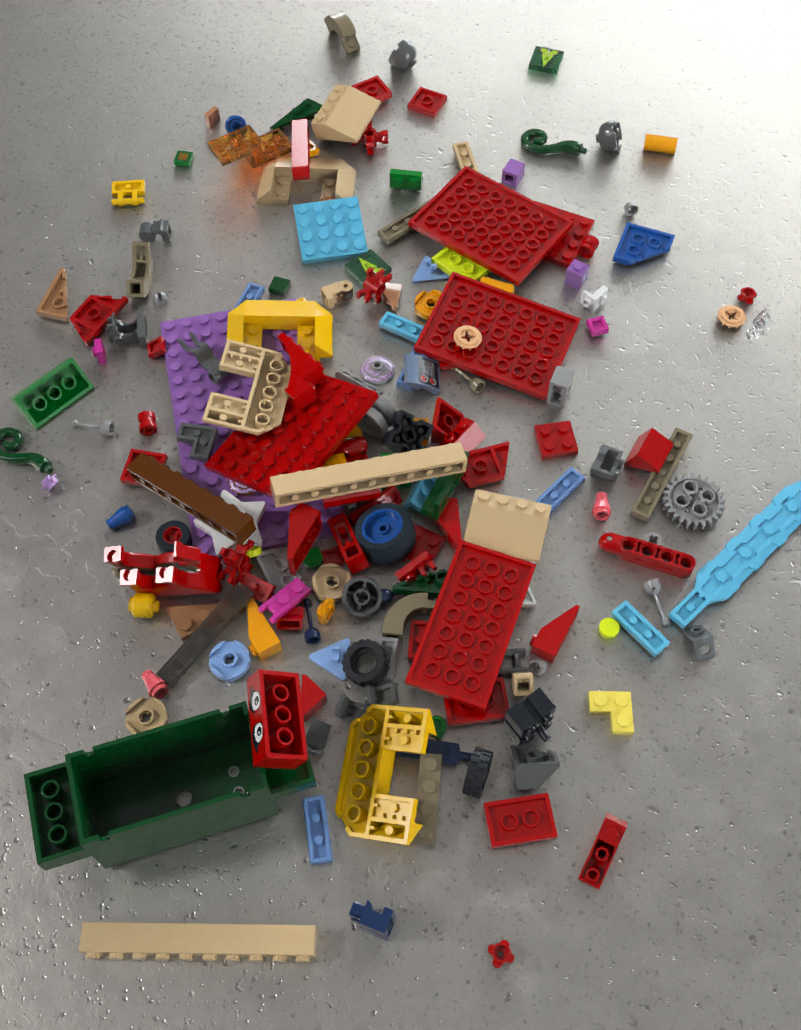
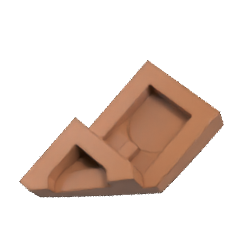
[382,283,402,311]

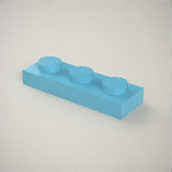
[379,311,424,343]
[611,600,670,658]

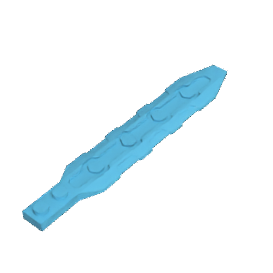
[668,481,801,630]

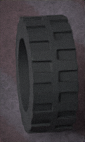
[342,639,390,687]
[462,746,493,799]

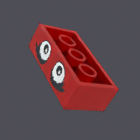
[246,669,308,769]

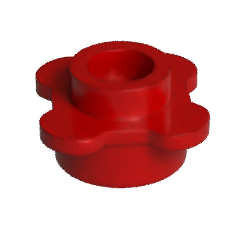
[737,287,757,305]
[487,940,514,968]

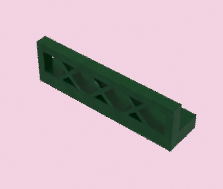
[420,451,469,520]

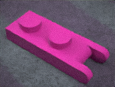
[258,577,311,624]

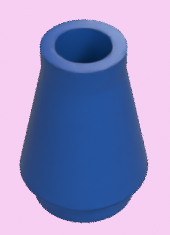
[106,505,136,530]

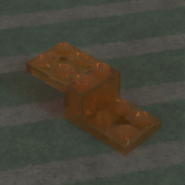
[207,125,292,169]

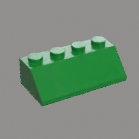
[9,357,94,429]

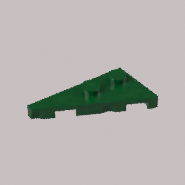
[270,98,322,134]
[392,568,448,597]

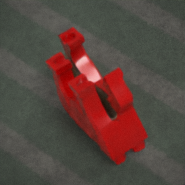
[103,541,223,597]

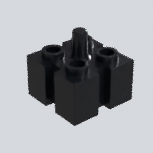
[381,409,434,453]
[503,687,556,745]

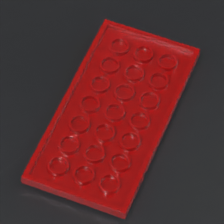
[405,540,536,712]

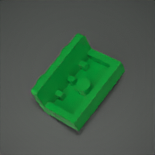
[389,169,423,191]

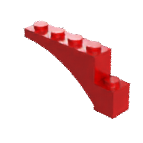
[277,332,325,411]

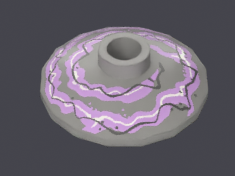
[360,356,395,385]

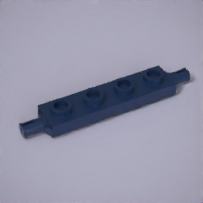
[395,739,473,766]

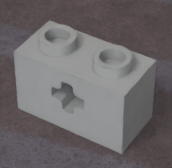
[546,366,574,409]

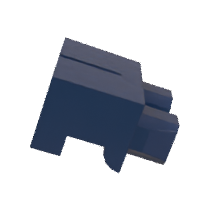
[349,900,396,941]

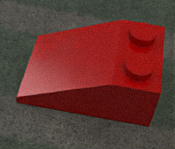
[287,503,323,576]

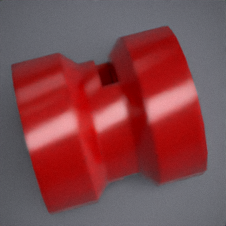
[578,235,599,259]
[137,411,158,436]

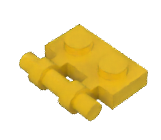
[111,179,145,207]

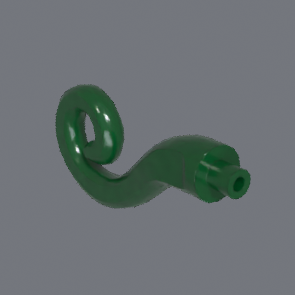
[521,129,587,156]
[0,427,54,474]

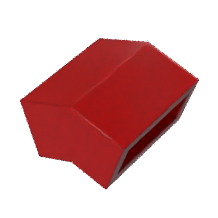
[277,607,305,630]

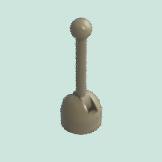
[451,368,485,393]

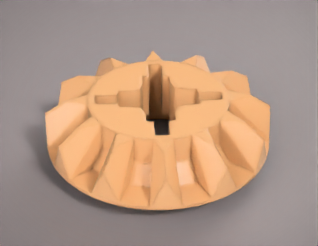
[717,305,746,329]
[453,325,482,350]

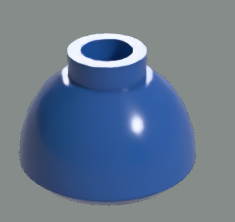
[225,115,247,137]

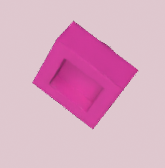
[586,316,609,337]
[92,338,107,364]

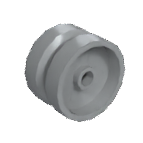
[357,394,396,439]

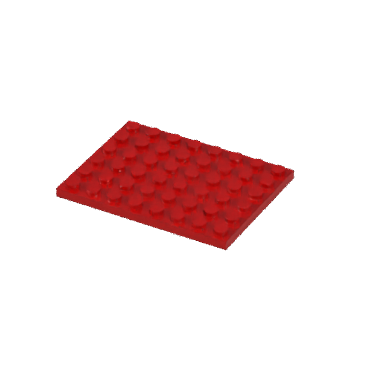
[408,166,574,286]
[413,272,581,401]
[204,374,379,497]

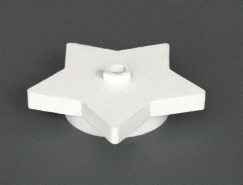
[194,490,266,557]

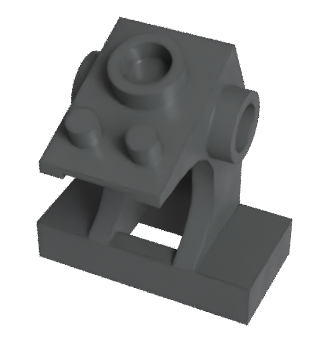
[105,310,148,349]

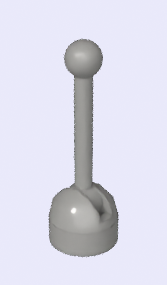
[71,420,115,436]
[644,579,670,626]

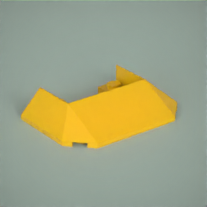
[226,300,332,358]
[335,704,437,845]

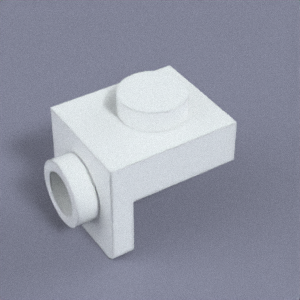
[580,285,608,311]

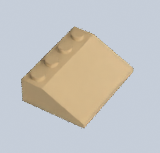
[311,84,381,143]
[463,489,552,563]

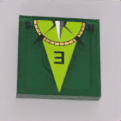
[528,46,564,75]
[345,249,392,285]

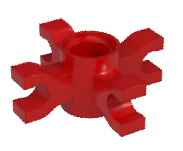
[351,120,389,156]
[356,267,392,305]
[217,539,254,585]

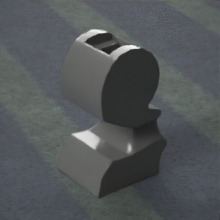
[139,219,172,243]

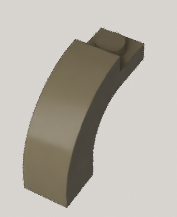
[324,11,361,55]
[126,241,153,297]
[382,593,437,643]

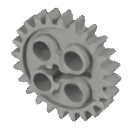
[662,473,726,531]

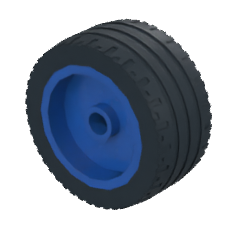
[355,503,416,565]

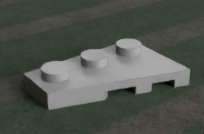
[254,548,314,596]

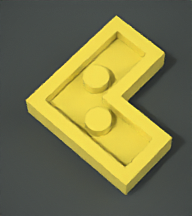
[588,691,634,735]

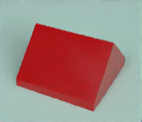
[431,397,464,444]
[624,427,673,473]

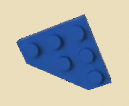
[612,222,675,266]

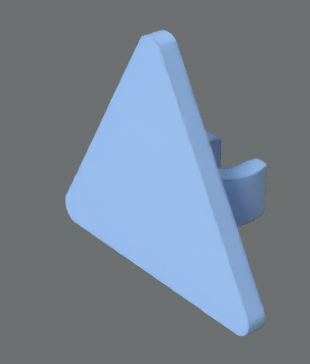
[412,256,449,283]
[309,638,350,681]

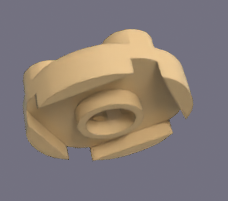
[312,563,351,602]
[125,697,169,735]

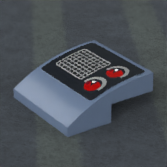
[404,353,440,395]

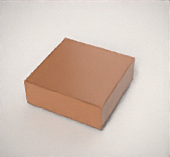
[204,106,220,129]

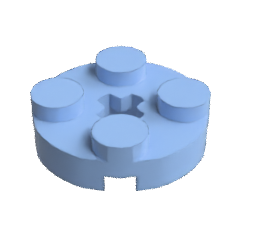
[209,640,251,682]

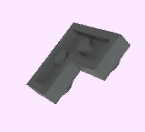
[176,422,218,462]

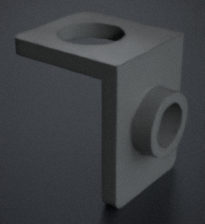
[683,625,715,661]
[306,718,332,756]

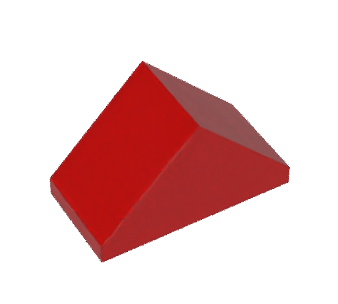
[301,675,328,722]

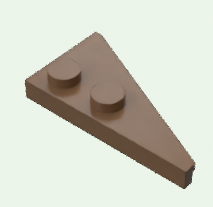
[36,267,69,323]
[166,602,246,642]

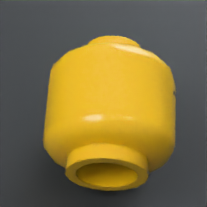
[128,593,160,619]

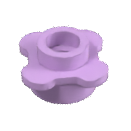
[40,474,58,491]

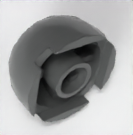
[389,38,417,70]
[596,119,622,152]
[342,576,382,617]

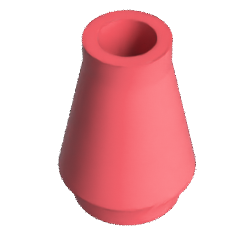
[592,492,611,521]
[141,669,169,699]

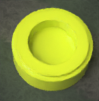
[246,546,262,558]
[598,618,620,639]

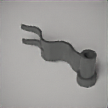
[177,331,230,385]

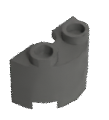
[590,444,624,483]

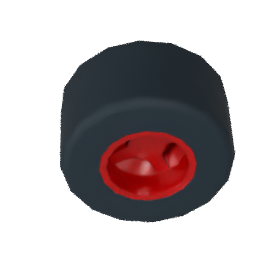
[155,520,193,553]

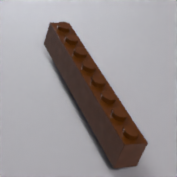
[126,453,256,546]

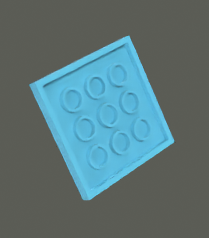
[293,196,368,264]

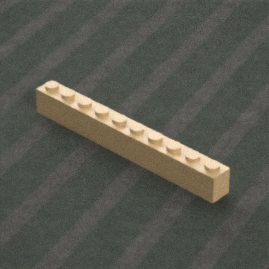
[270,442,468,508]
[78,922,317,963]

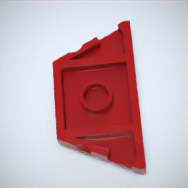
[69,295,129,346]
[460,441,510,489]

